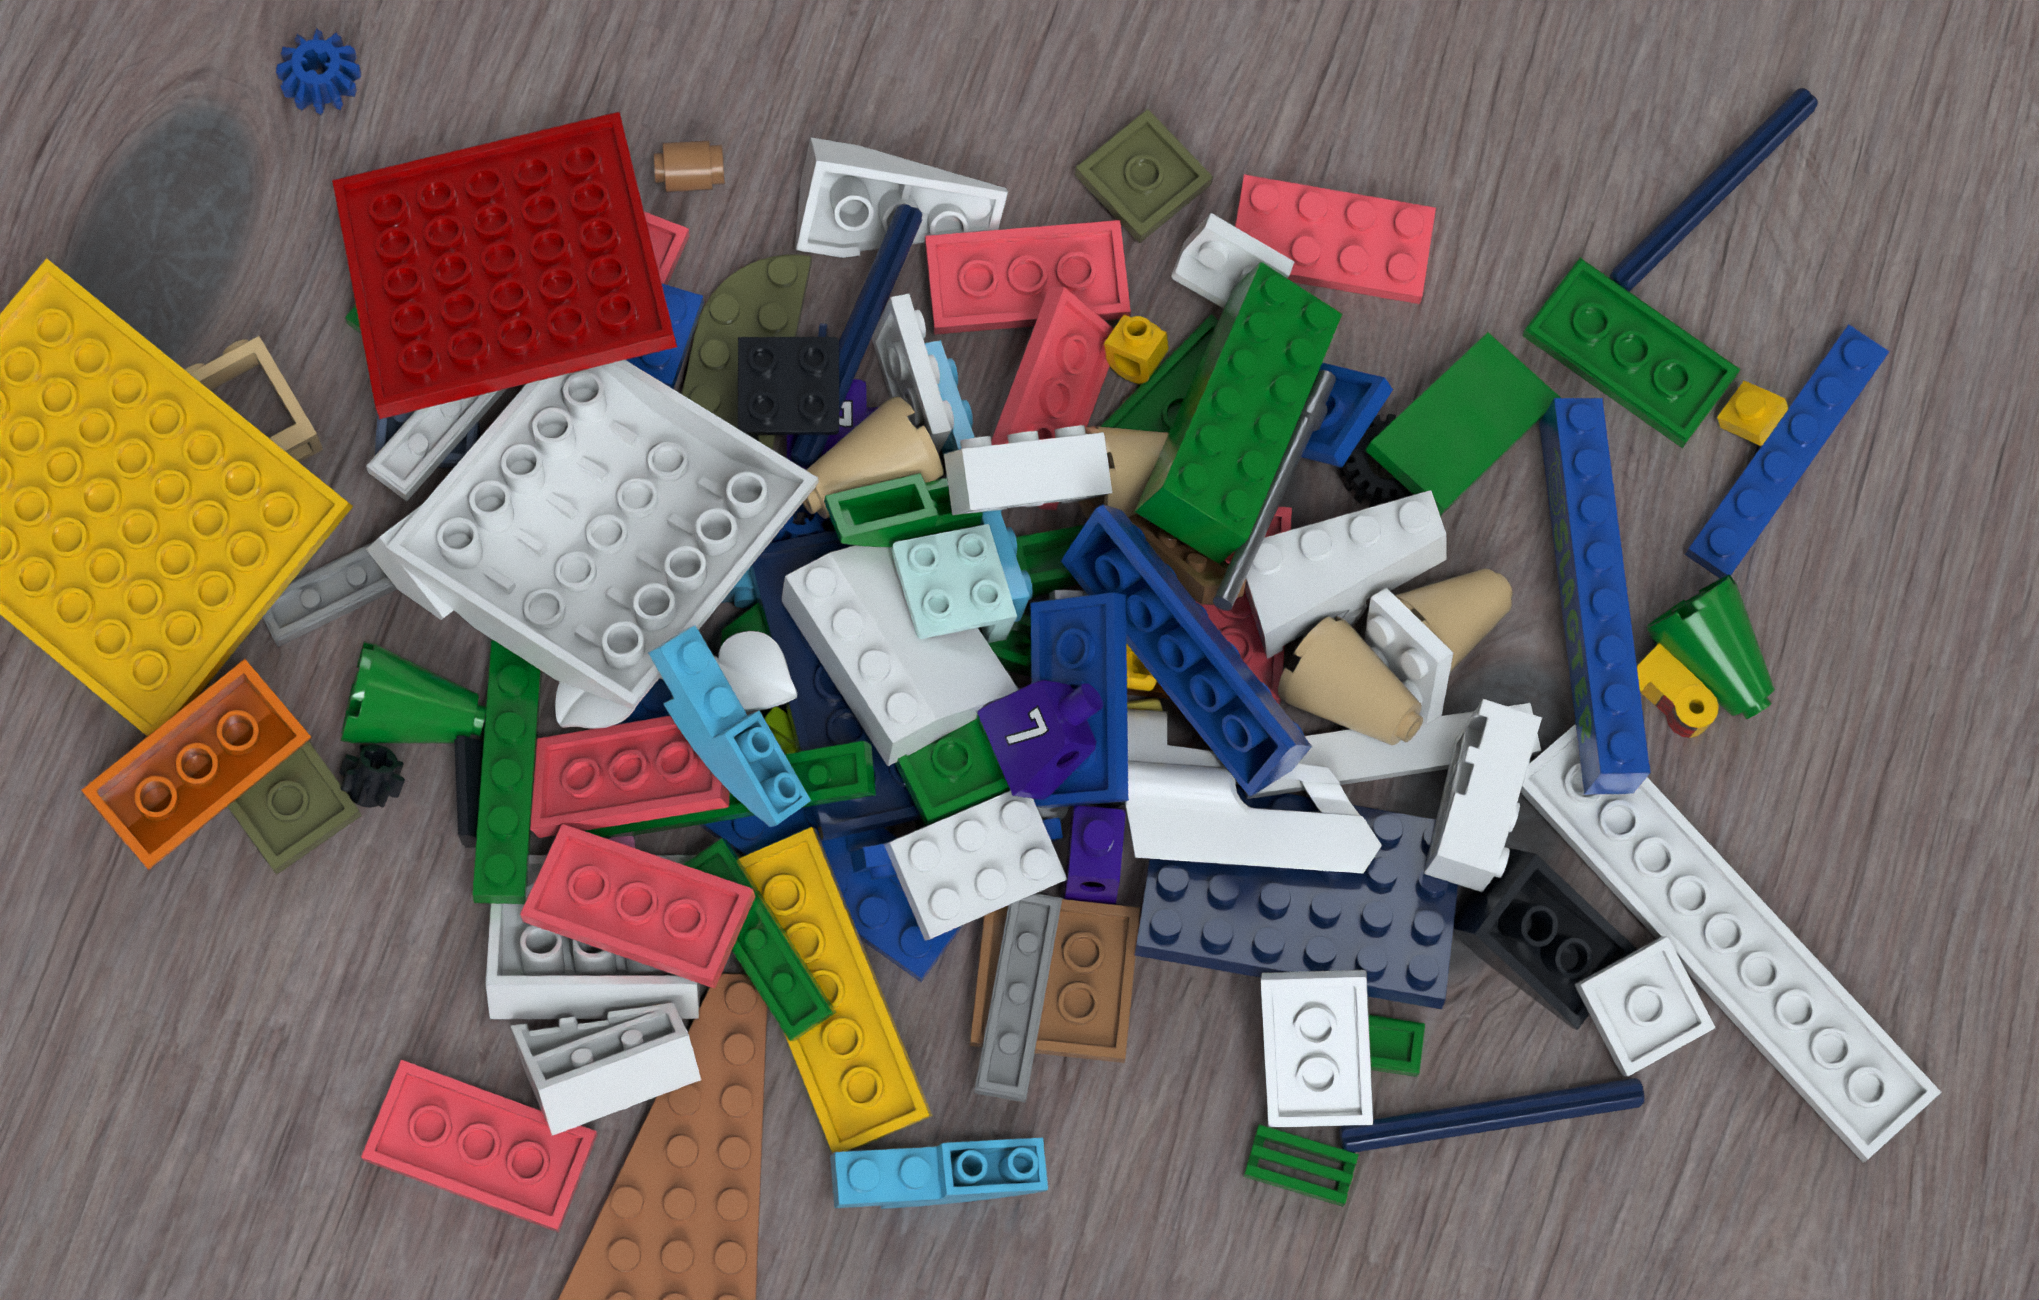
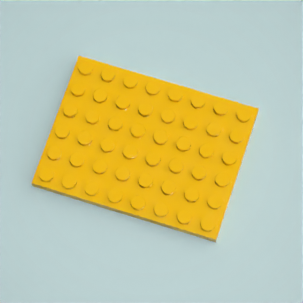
[0,258,353,737]

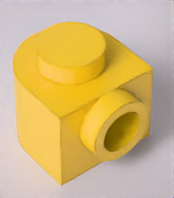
[1104,315,1169,384]

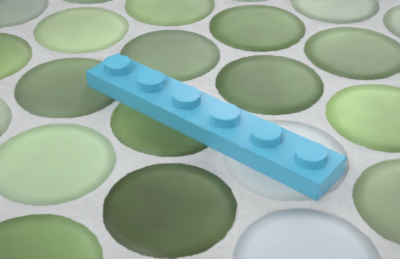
[925,340,1032,622]

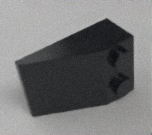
[1453,848,1638,1030]

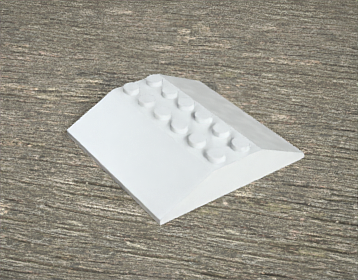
[385,360,819,710]

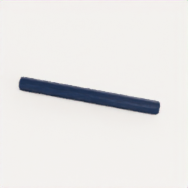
[1610,88,1818,292]
[791,204,922,468]
[1339,1078,1645,1153]

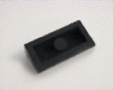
[454,735,484,848]

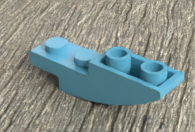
[649,625,811,827]
[830,1138,1048,1209]

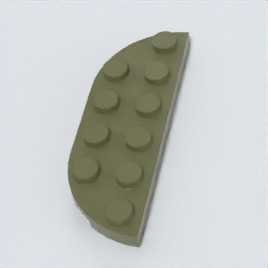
[682,255,812,451]

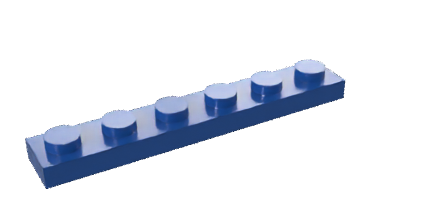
[1685,324,1890,579]

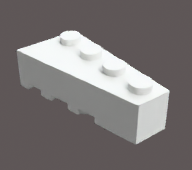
[1245,490,1447,659]

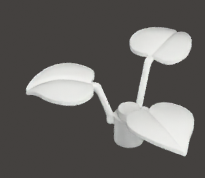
[555,631,797,729]

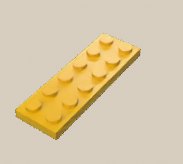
[739,827,933,1153]

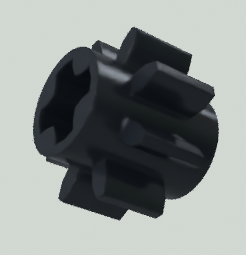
[339,745,405,808]

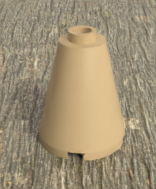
[803,396,944,519]
[1079,426,1169,520]
[1394,569,1513,673]
[1278,615,1423,745]

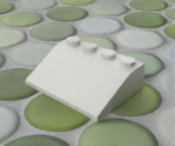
[782,545,1018,766]
[486,855,700,1019]

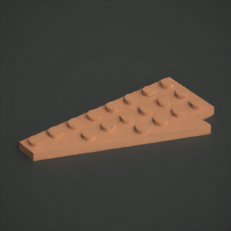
[558,974,768,1300]

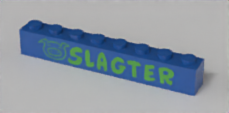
[1539,398,1650,795]

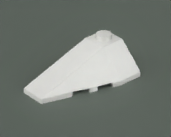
[795,138,1008,258]

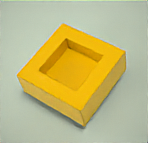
[1717,380,1788,446]

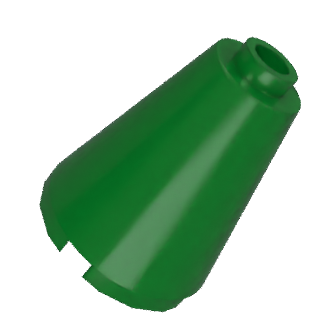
[1646,574,1775,719]
[340,641,486,744]

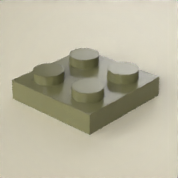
[1075,109,1213,243]
[228,741,362,875]

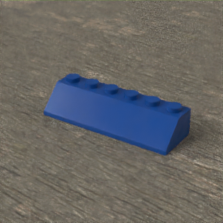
[1061,505,1312,797]

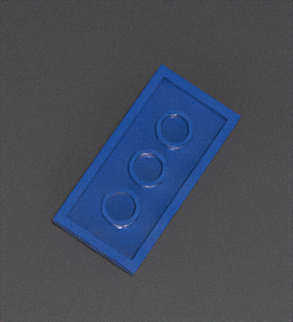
[1031,592,1129,808]

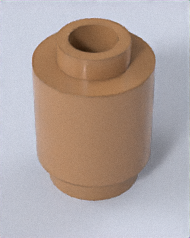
[654,140,725,192]

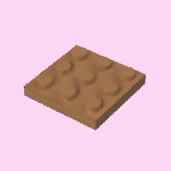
[970,899,1140,1063]

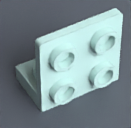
[891,524,1017,643]

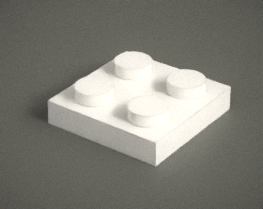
[1364,588,1453,725]
[1575,936,1715,1077]

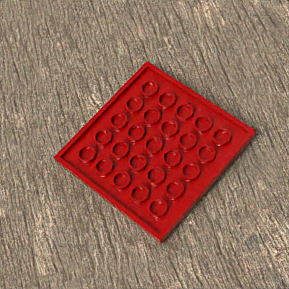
[332,112,677,419]

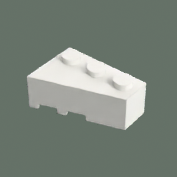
[944,425,1112,515]
[1424,699,1542,892]
[511,1003,701,1136]

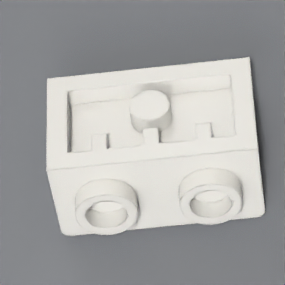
[1171,213,1294,308]

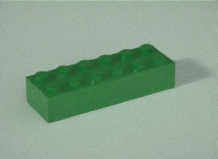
[1135,262,1342,564]

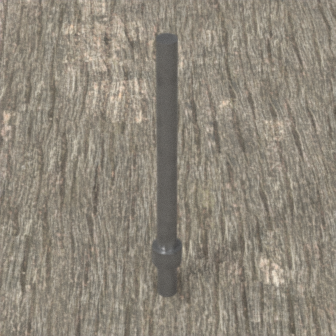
[1213,370,1336,611]

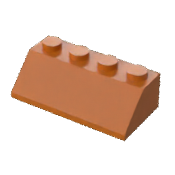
[81,659,312,870]

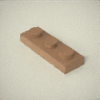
[1128,514,1246,605]

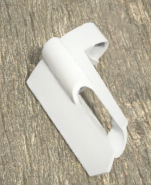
[1108,709,1382,873]

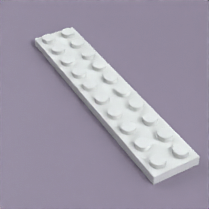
[1520,724,1941,1163]

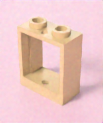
[185,336,323,462]

